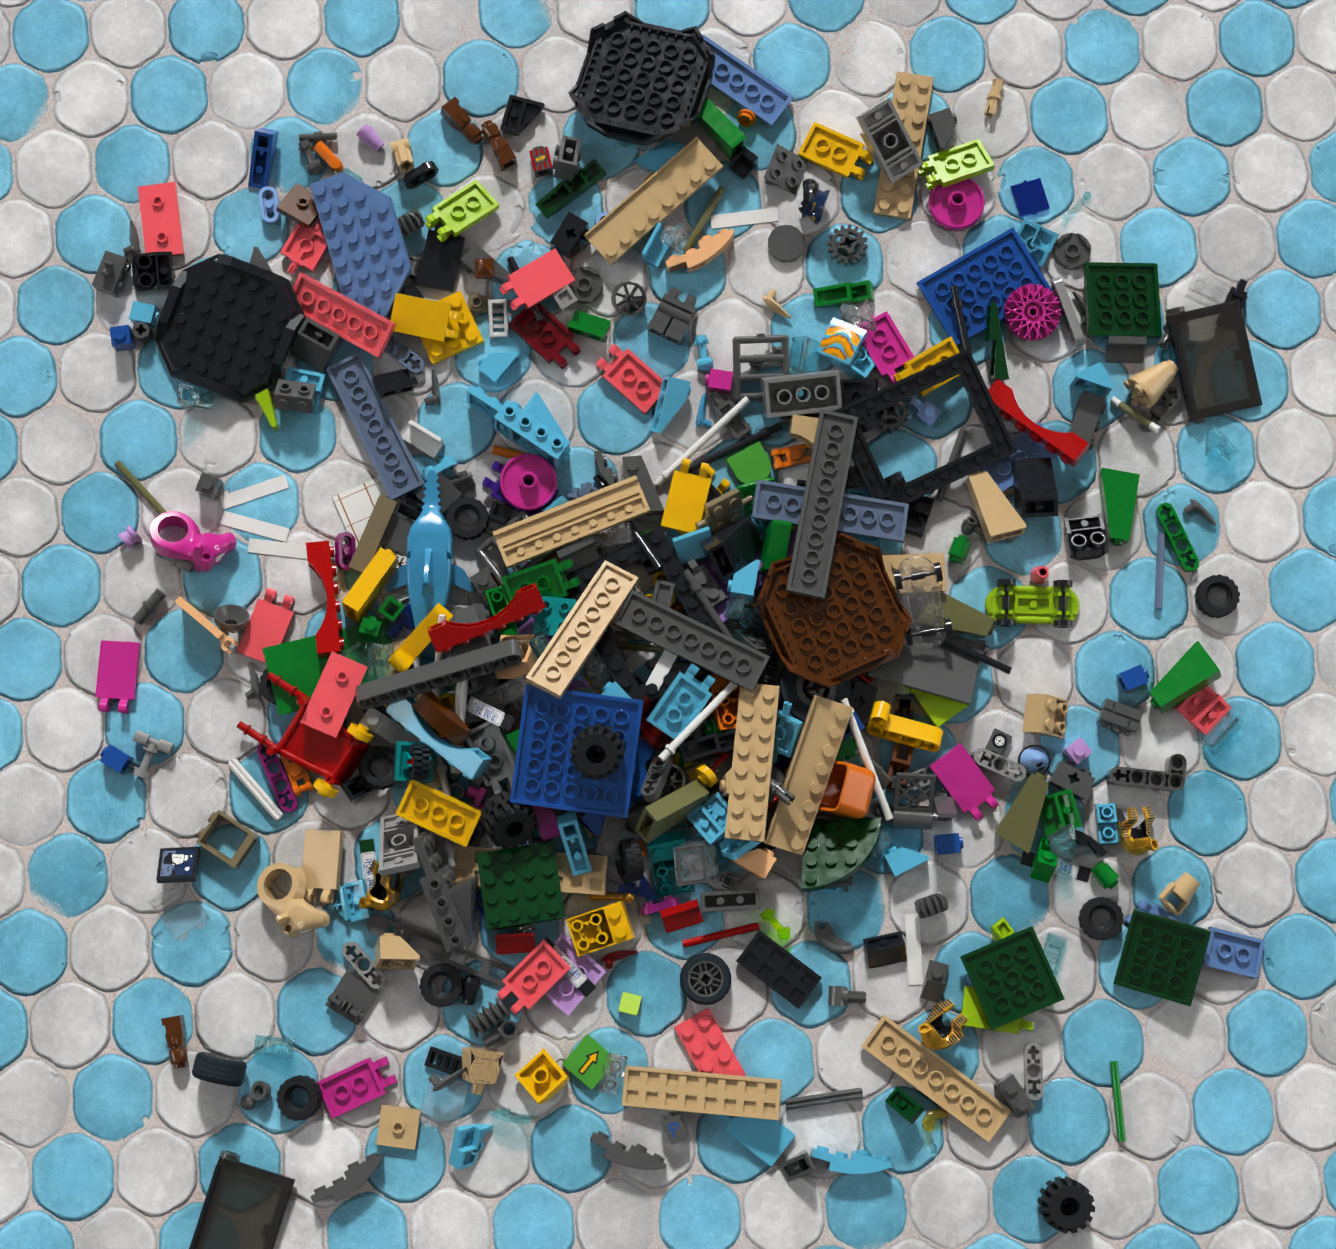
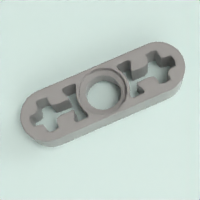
[972,748,1026,782]
[342,942,386,989]
[1023,1042,1043,1101]

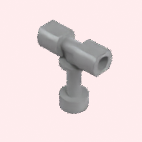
[133,730,175,779]

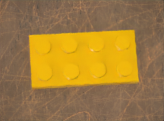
[395,780,481,847]

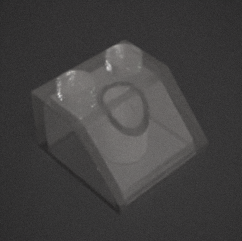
[673,837,719,886]

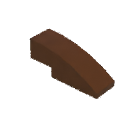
[413,692,472,746]
[885,742,914,792]

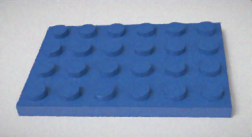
[916,228,1052,346]

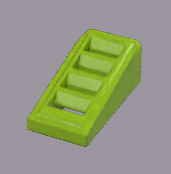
[255,389,279,432]

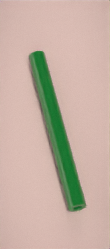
[1110,1061,1126,1142]

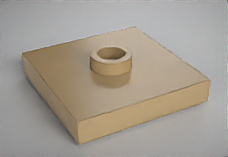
[376,1104,421,1150]

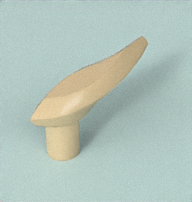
[762,289,791,319]

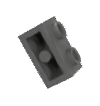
[552,135,582,181]
[274,379,317,413]

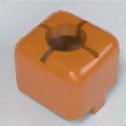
[818,761,876,819]

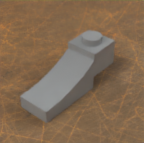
[360,708,419,746]

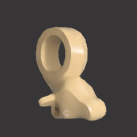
[257,863,330,938]

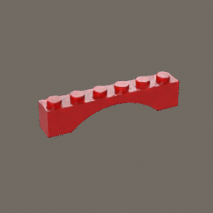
[988,379,1089,467]
[306,540,345,658]
[427,582,546,653]

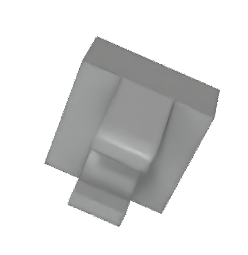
[552,285,578,312]

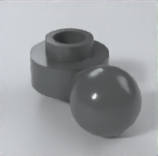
[240,1081,271,1111]

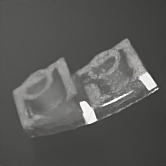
[598,1053,628,1095]

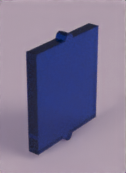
[1010,178,1050,217]

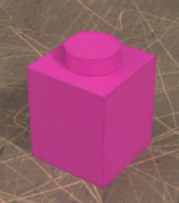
[705,369,733,395]

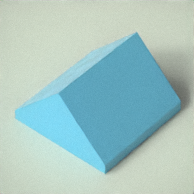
[1069,362,1113,398]
[672,526,712,564]

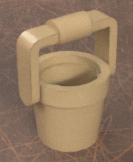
[1158,872,1200,916]

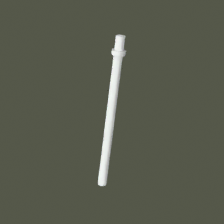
[654,396,751,487]
[658,682,738,762]
[840,698,893,820]

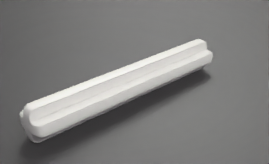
[227,758,284,821]

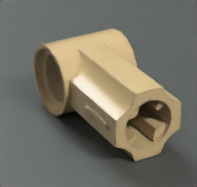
[390,138,415,173]

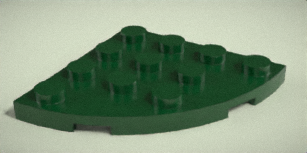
[801,818,882,892]

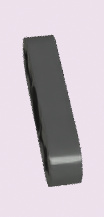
[1138,386,1182,432]

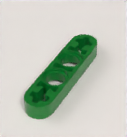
[1155,503,1199,572]

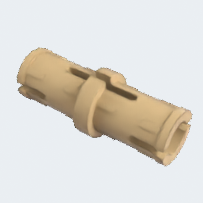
[984,78,1004,118]

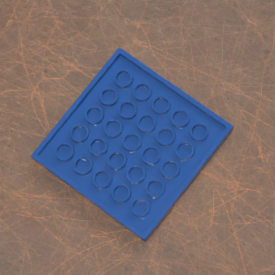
[510,684,644,818]

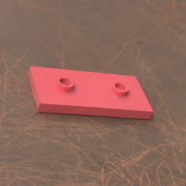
[138,182,185,257]
[300,652,368,738]

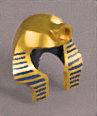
[1116,806,1159,856]
[359,860,407,911]
[918,999,968,1050]

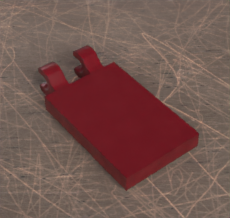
[508,303,581,370]

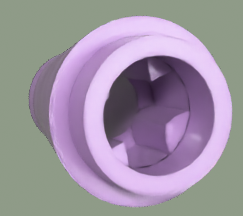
[356,124,385,152]

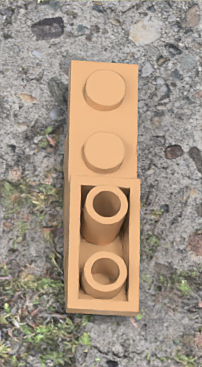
[665,228,734,273]

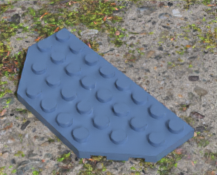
[310,172,412,318]

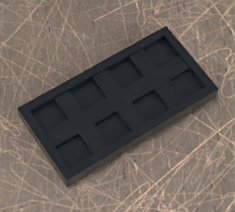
[736,930,822,1009]

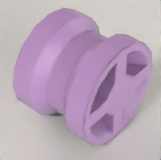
[118,525,142,549]

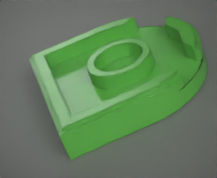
[726,441,771,484]

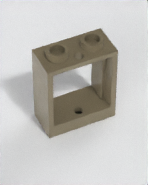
[196,810,260,869]

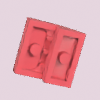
[1175,686,1231,735]

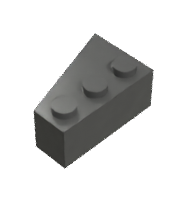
[622,455,664,516]

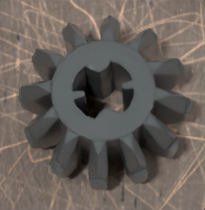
[397,209,425,237]
[914,892,949,918]

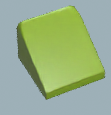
[618,992,642,1016]

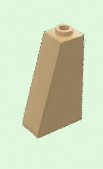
[965,471,1027,544]

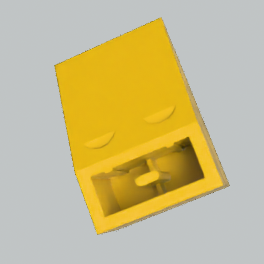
[566,901,636,957]

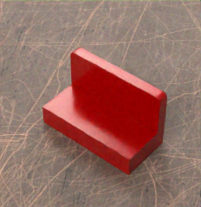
[660,899,703,933]
[495,932,536,955]

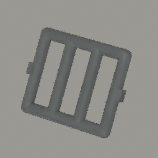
[733,333,789,402]
[475,511,555,589]

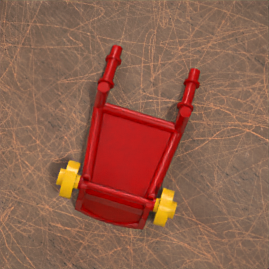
[237,672,373,798]

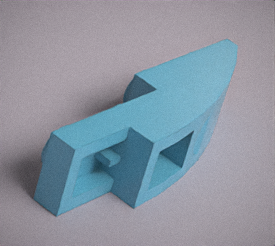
[810,1145,892,1174]

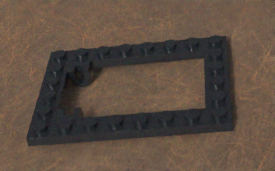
[833,349,1017,503]
[566,526,720,707]

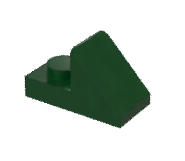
[885,1086,925,1125]

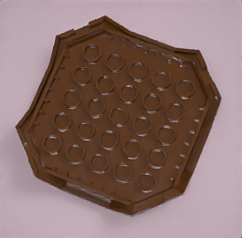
[757,533,913,688]

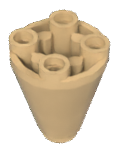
[1123,360,1178,410]

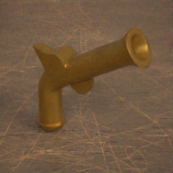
[590,892,635,903]

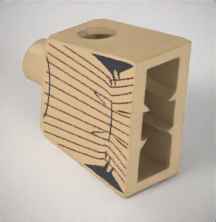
[462,1047,504,1095]

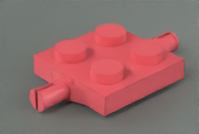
[280,218,328,275]

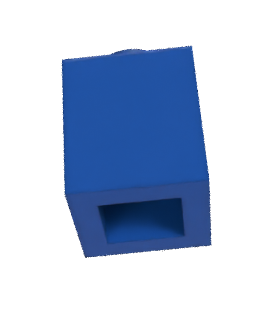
[110,325,136,351]
[1116,665,1149,693]
[99,744,133,774]
[933,833,963,855]

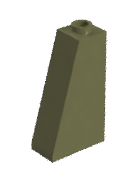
[915,592,995,639]
[995,771,1049,853]
[635,779,709,844]

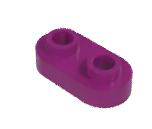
[335,532,356,570]
[640,894,680,916]

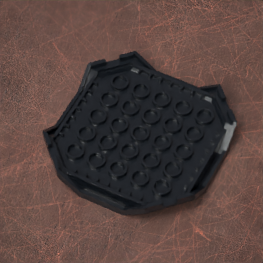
[568,11,716,146]
[155,254,306,404]

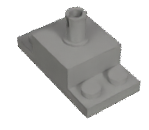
[856,97,924,183]
[379,814,422,876]

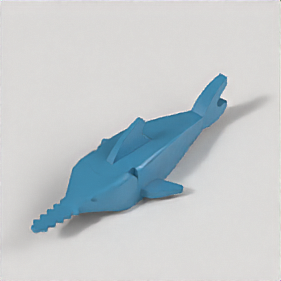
[386,470,475,691]

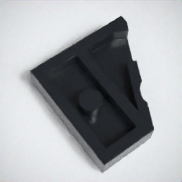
[500,95,545,136]

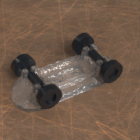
[893,555,953,650]

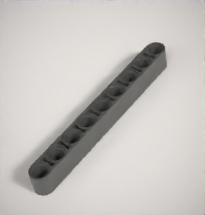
[355,639,522,710]

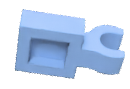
[908,396,942,427]

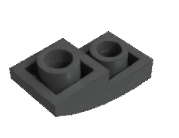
[594,450,618,486]

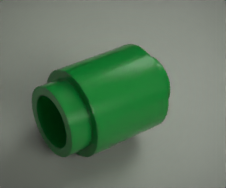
[948,535,972,564]
[1090,860,1119,890]

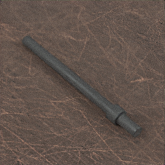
[682,569,734,639]

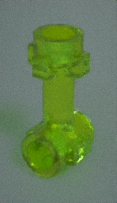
[760,907,791,940]

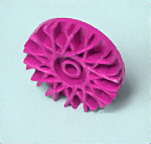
[928,179,985,232]
[1004,283,1061,341]
[500,453,557,511]

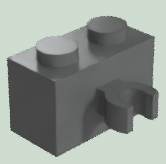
[92,251,131,297]

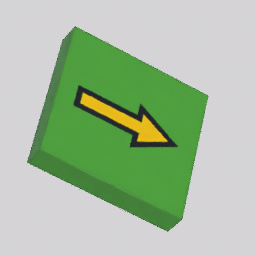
[562,1034,617,1090]

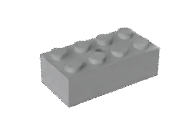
[761,370,842,418]

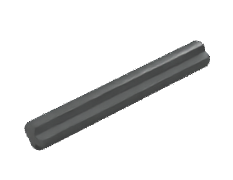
[785,1088,863,1110]

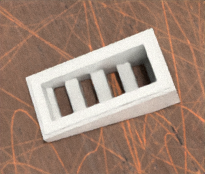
[488,299,508,338]

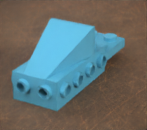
[467,385,571,471]

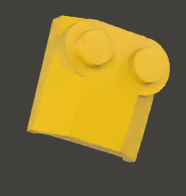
[514,1048,569,1105]

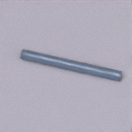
[1154,533,1165,609]

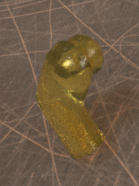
[922,1109,947,1132]

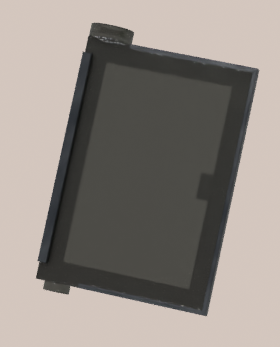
[1165,299,1263,424]
[189,1150,296,1249]

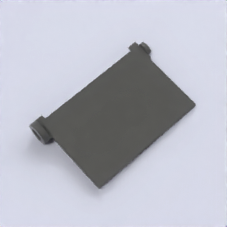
[867,630,989,705]

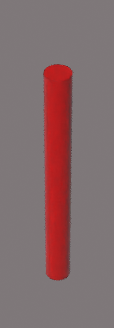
[682,922,760,948]

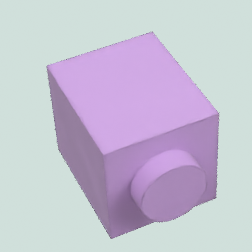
[1062,737,1093,766]

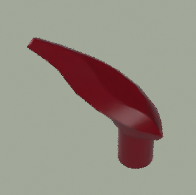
[601,950,638,969]

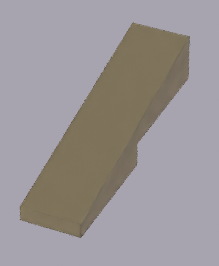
[348,495,397,574]

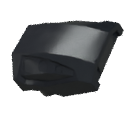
[132,251,174,293]
[1063,513,1109,561]

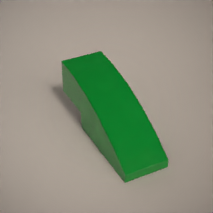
[813,280,875,308]

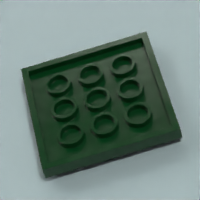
[1083,262,1162,338]
[477,841,565,931]
[1113,908,1211,1007]
[960,926,1065,1030]

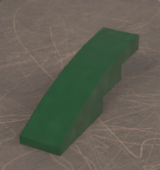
[535,158,607,219]

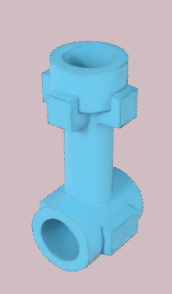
[694,335,714,372]

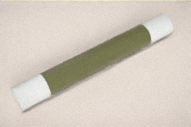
[1110,396,1161,433]

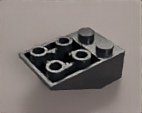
[1013,457,1058,518]
[700,516,763,582]

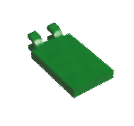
[501,558,581,601]

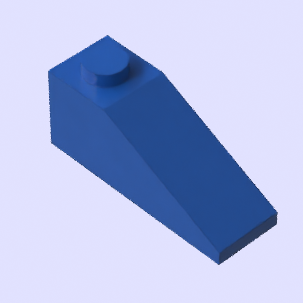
[248,127,279,189]

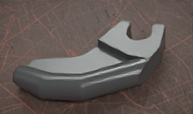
[814,921,854,954]

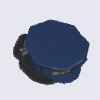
[798,178,830,225]

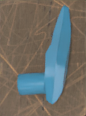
[695,393,712,429]

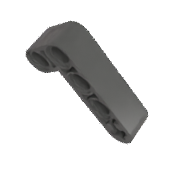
[1106,754,1187,792]

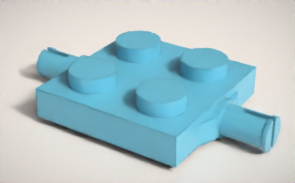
[772,701,803,763]

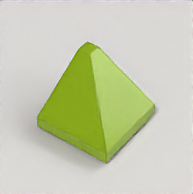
[990,917,1015,942]

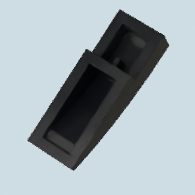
[680,728,736,763]

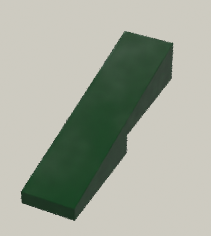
[985,302,1009,381]

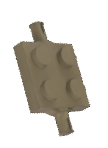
[695,488,754,536]

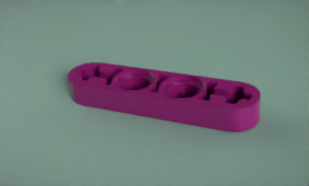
[257,745,298,813]

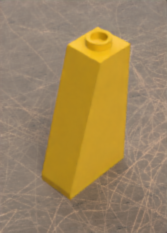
[342,548,398,624]

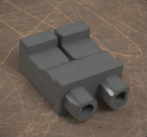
[647,287,697,345]

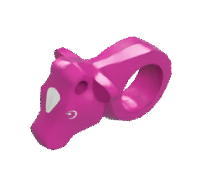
[150,511,237,572]

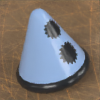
[1018,745,1051,776]

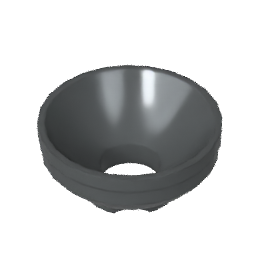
[214,604,250,633]

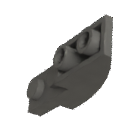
[590,1131,667,1170]
[310,1152,384,1204]

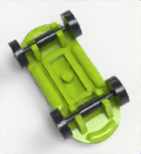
[985,579,1080,628]

